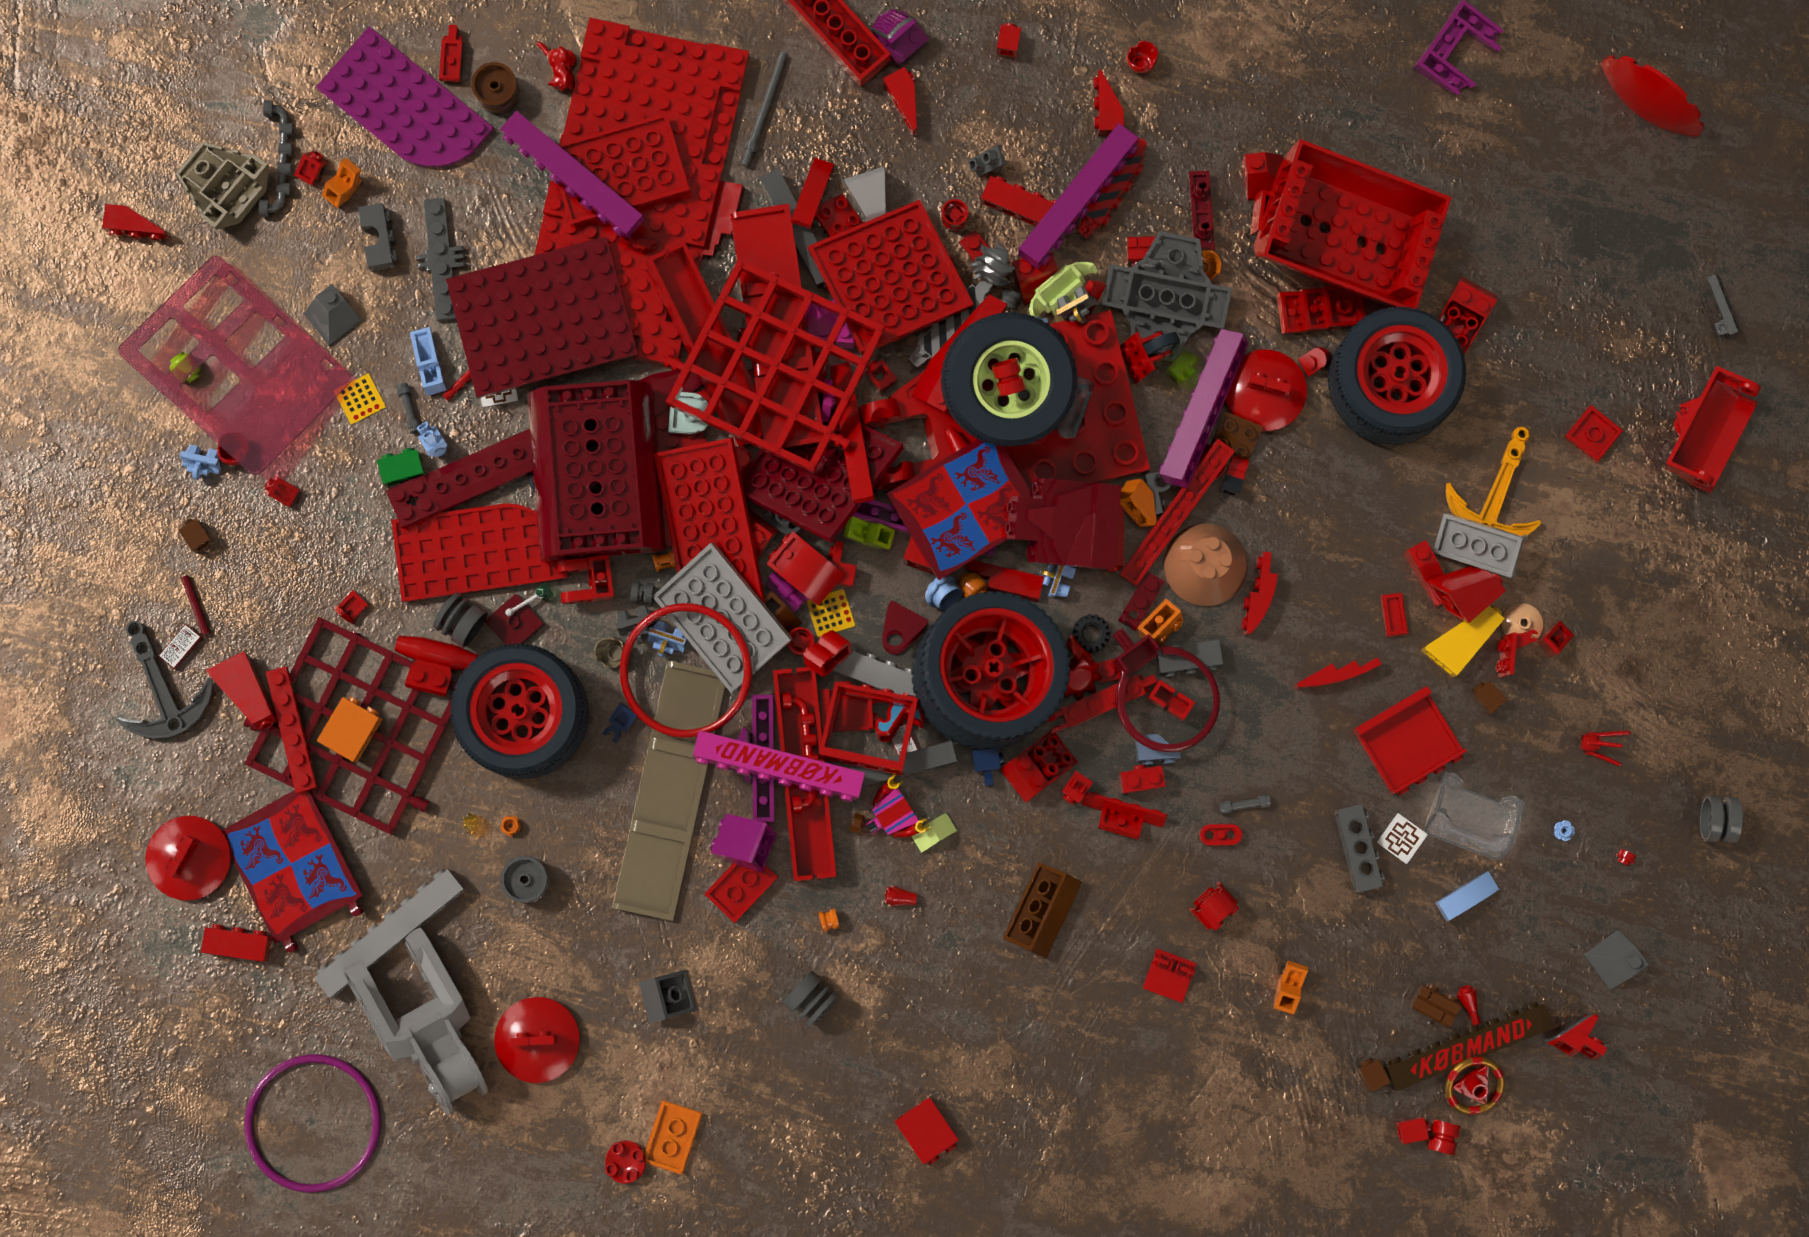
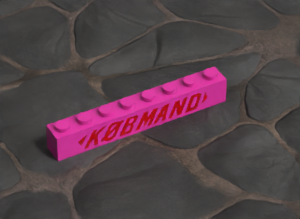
[692,730,865,802]

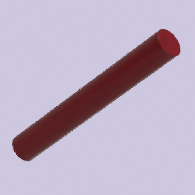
[181,575,210,636]

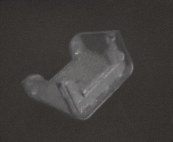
[1424,771,1525,860]

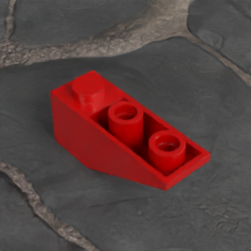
[1093,70,1124,136]
[102,204,169,241]

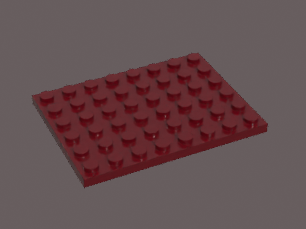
[446,236,639,399]

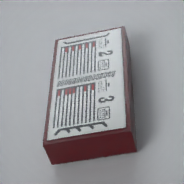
[158,624,203,670]

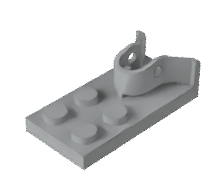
[1433,512,1529,578]

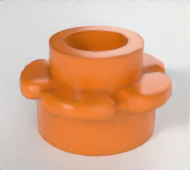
[500,816,521,836]

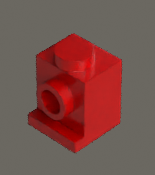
[865,359,897,395]

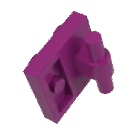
[764,572,809,613]

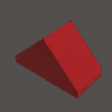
[1536,620,1574,657]

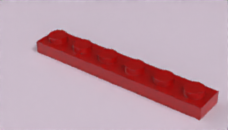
[266,666,318,794]

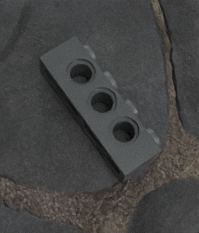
[1334,804,1385,893]

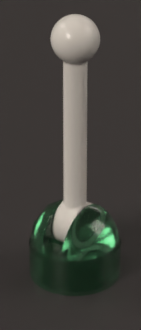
[505,582,554,617]

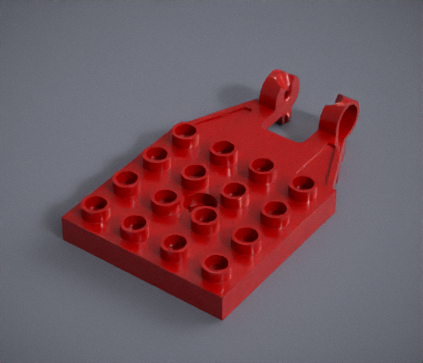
[859,310,1150,495]

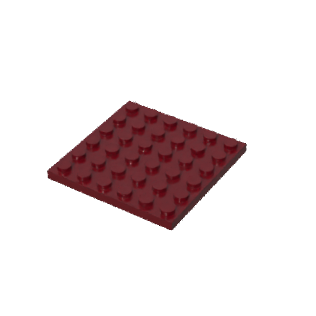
[741,404,904,543]

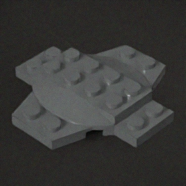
[1102,231,1232,362]

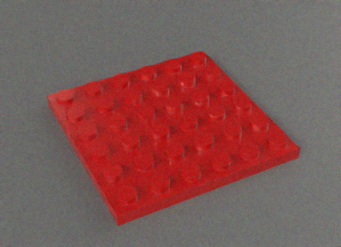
[808,200,974,355]

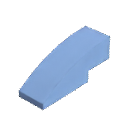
[410,327,447,396]
[1435,871,1499,921]

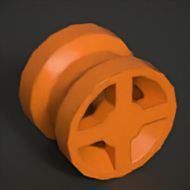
[818,908,840,933]

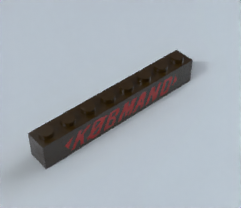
[1384,1001,1554,1091]

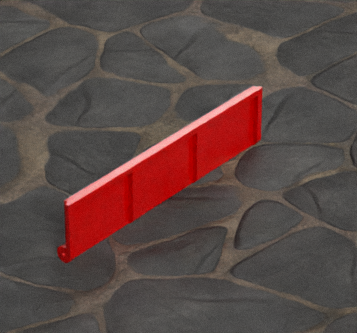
[730,203,823,454]

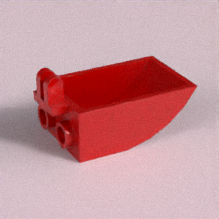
[766,531,845,606]

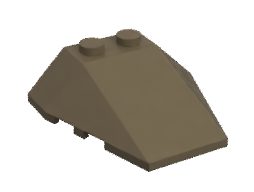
[176,142,270,229]

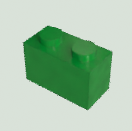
[377,448,426,487]

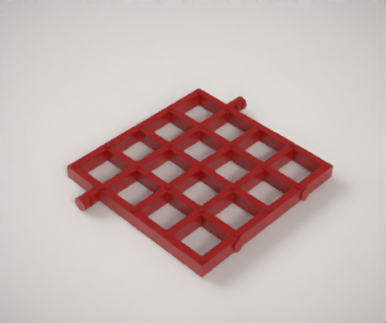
[664,259,886,474]

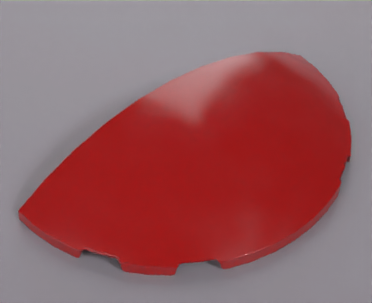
[1601,55,1704,137]

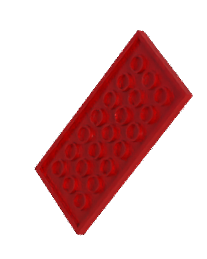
[653,437,766,603]

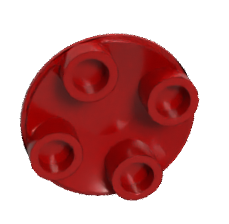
[605,1140,646,1184]

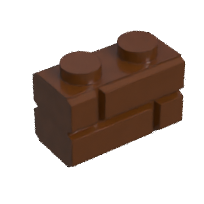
[1409,983,1461,1028]

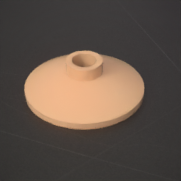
[1501,603,1543,639]

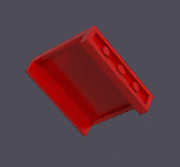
[1353,686,1467,796]

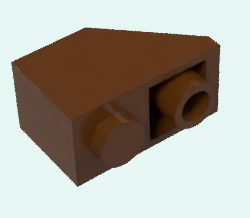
[764,591,802,633]

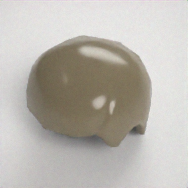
[594,637,625,668]

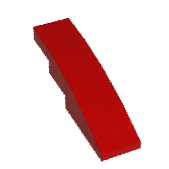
[791,158,834,229]
[1294,657,1382,689]

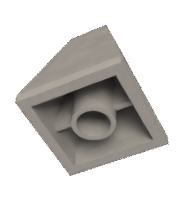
[842,167,886,221]

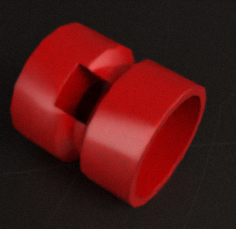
[941,199,969,232]
[991,358,1027,396]
[788,627,815,657]
[1427,1119,1461,1156]

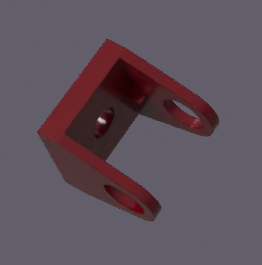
[882,600,928,655]

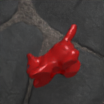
[536,42,576,91]

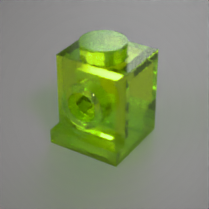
[1166,350,1199,386]

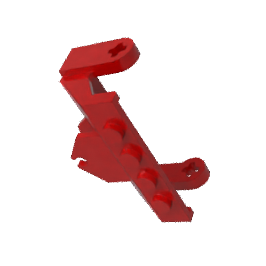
[1665,366,1761,494]

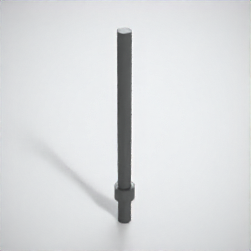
[741,52,788,167]

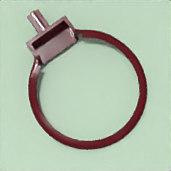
[1112,628,1220,752]

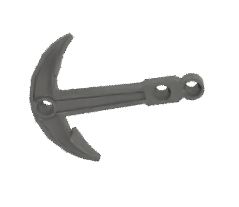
[116,621,213,739]

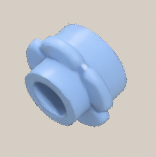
[1554,820,1575,841]

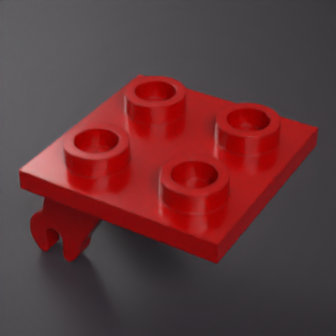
[1496,630,1538,678]

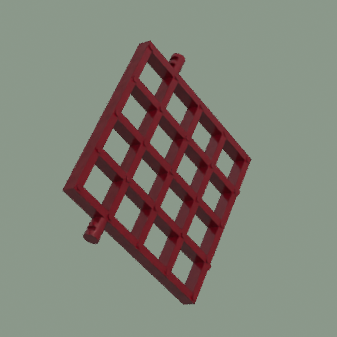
[243,617,456,835]

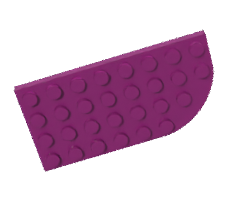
[316,27,494,168]

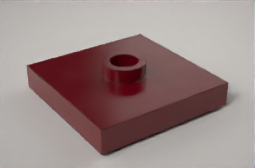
[485,593,544,646]

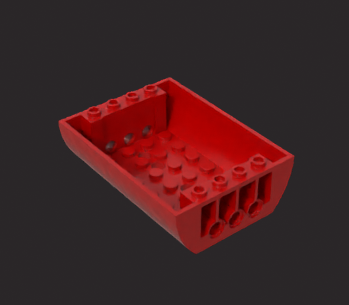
[1254,139,1452,309]

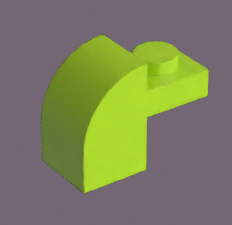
[843,516,895,550]

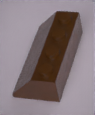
[1003,862,1082,959]

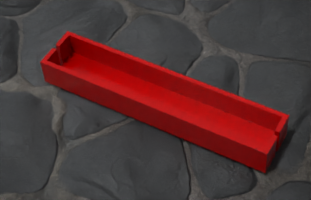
[645,241,763,448]
[773,667,837,882]

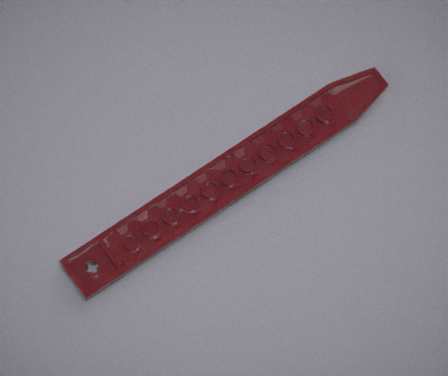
[386,370,704,529]

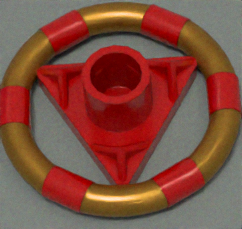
[1445,1057,1505,1115]

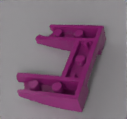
[1413,0,1503,96]

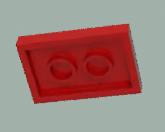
[704,863,778,923]

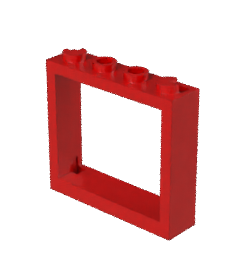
[819,681,918,776]

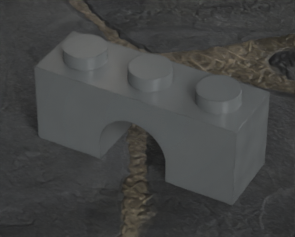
[358,203,398,272]
[1156,639,1223,678]

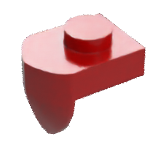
[1298,347,1332,377]

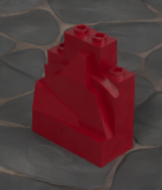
[1005,478,1122,570]

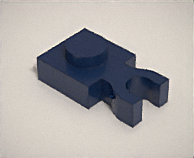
[602,703,638,743]

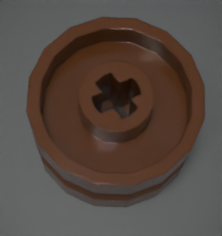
[471,62,520,114]

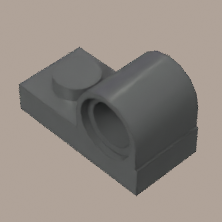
[1144,472,1171,517]

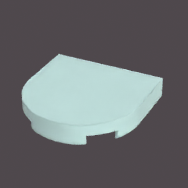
[668,392,709,435]

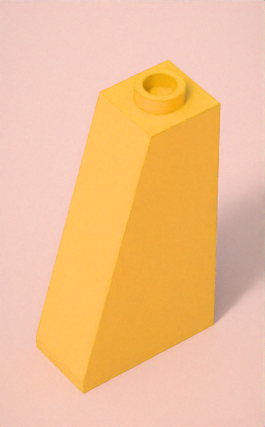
[1421,606,1505,677]

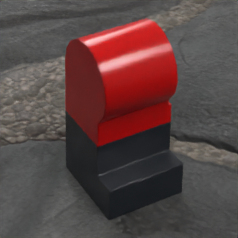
[1219,455,1249,497]

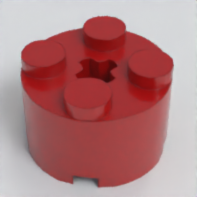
[1189,882,1239,931]

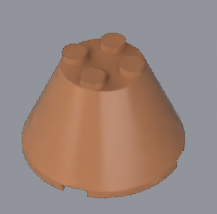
[1164,524,1247,607]

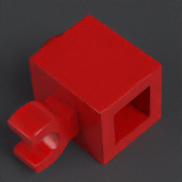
[1061,771,1093,805]

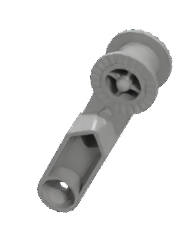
[343,928,488,1115]

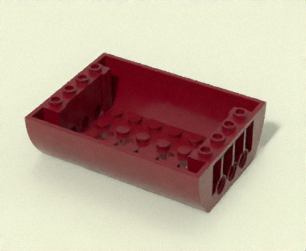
[527,380,666,562]

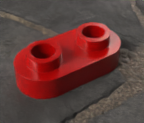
[1199,824,1242,846]

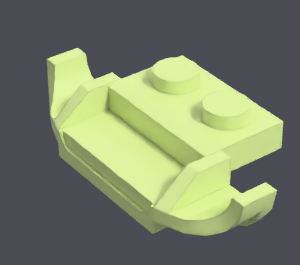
[1029,262,1098,322]

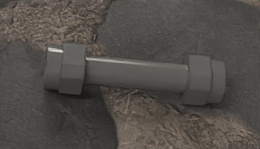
[395,383,421,434]
[1219,794,1271,815]

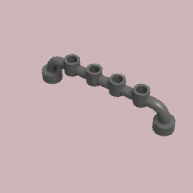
[259,100,293,217]

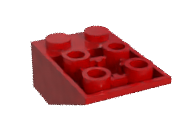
[1437,276,1498,354]
[1000,731,1078,803]

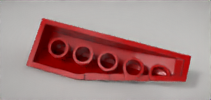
[912,294,1008,415]

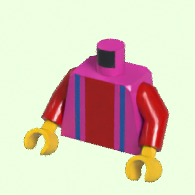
[866,774,930,838]

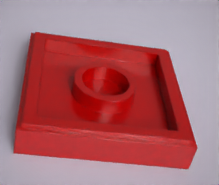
[1564,405,1624,463]

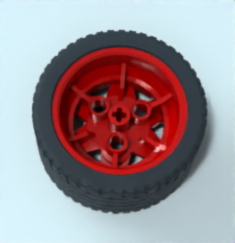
[911,591,1070,750]

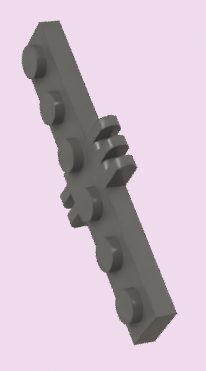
[416,198,466,322]

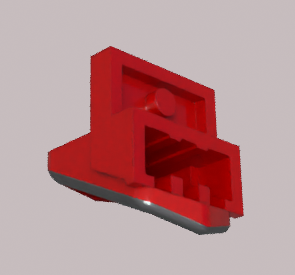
[1546,1013,1607,1061]

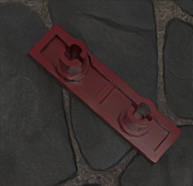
[1188,170,1215,252]

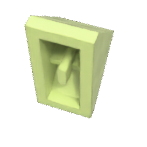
[911,813,957,853]

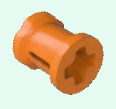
[653,550,676,572]

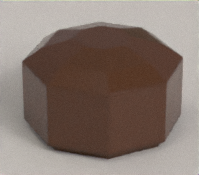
[850,813,865,834]

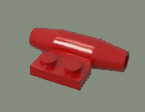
[395,635,479,697]

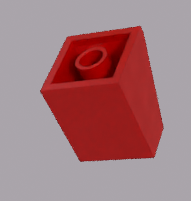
[1428,566,1506,624]

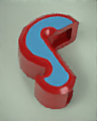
[875,704,925,742]

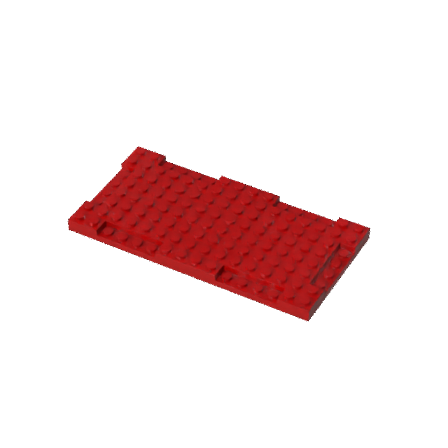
[534,17,750,366]

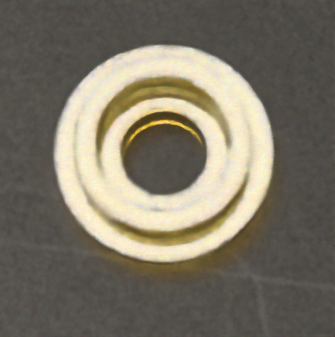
[463,812,477,834]

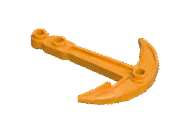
[1446,427,1541,536]

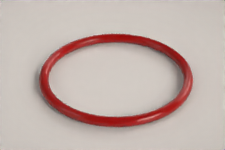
[620,603,752,738]

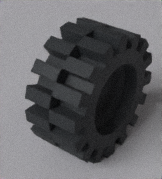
[1072,614,1111,653]

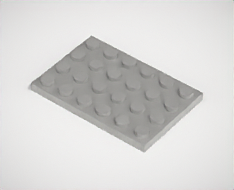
[652,542,793,693]

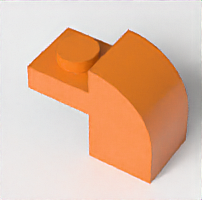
[322,158,363,208]
[1274,961,1308,1014]

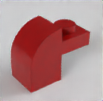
[829,541,857,588]

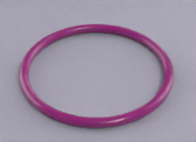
[244,1054,381,1193]

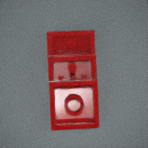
[1276,286,1366,334]

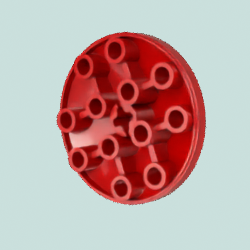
[1225,349,1307,432]
[145,816,232,901]
[494,997,580,1083]

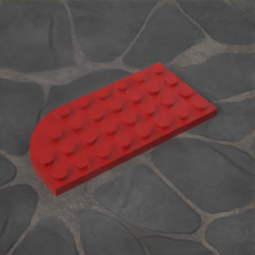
[391,503,569,603]

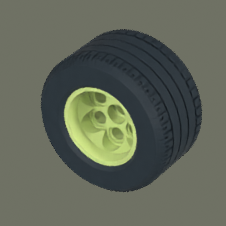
[941,312,1078,446]

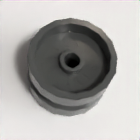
[1700,795,1743,843]
[500,856,550,903]

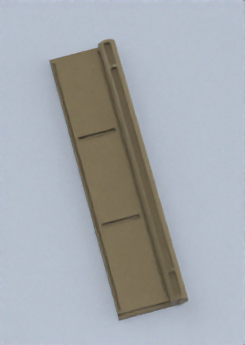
[612,660,725,921]

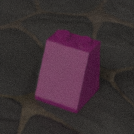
[711,813,777,873]

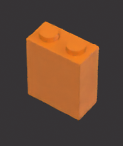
[317,696,383,763]

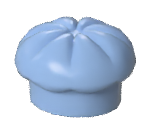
[925,575,962,610]

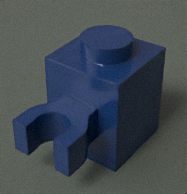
[972,748,1004,786]

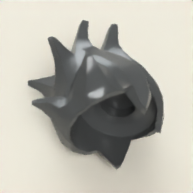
[970,240,1015,286]

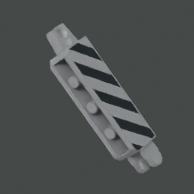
[909,279,993,369]

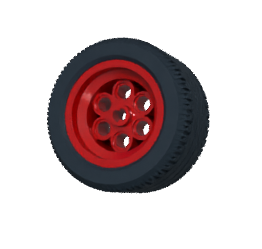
[1328,307,1466,445]
[450,643,589,779]

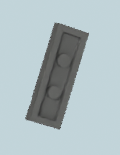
[1707,274,1742,336]

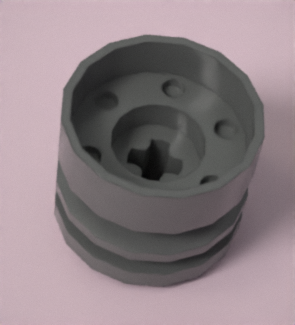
[433,592,488,648]
[782,971,838,1028]

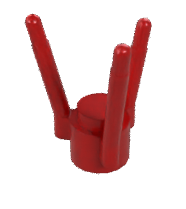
[1581,731,1631,766]

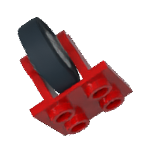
[1120,331,1180,384]

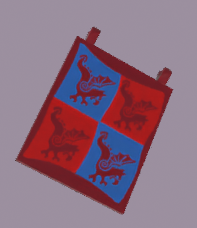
[886,439,1034,581]
[222,790,364,953]

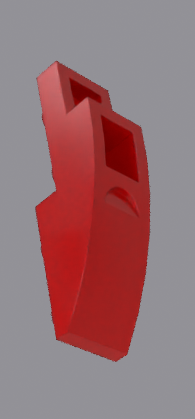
[1241,552,1278,636]

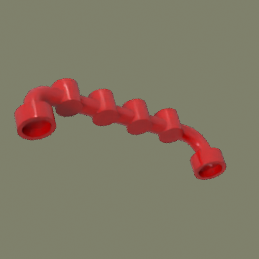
[781,692,818,813]

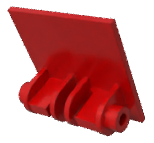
[814,194,863,237]
[1143,948,1197,1003]

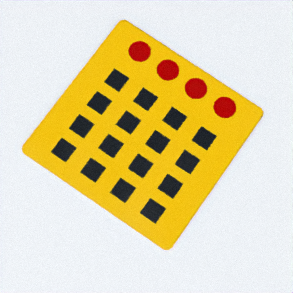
[334,373,386,424]
[807,589,855,637]

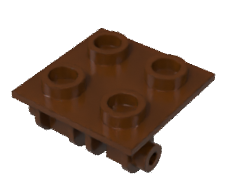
[1211,411,1263,460]

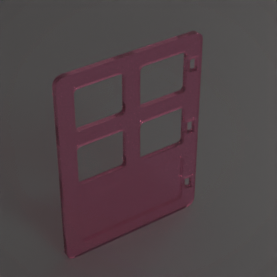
[118,256,351,475]

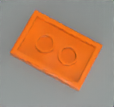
[645,1100,703,1175]

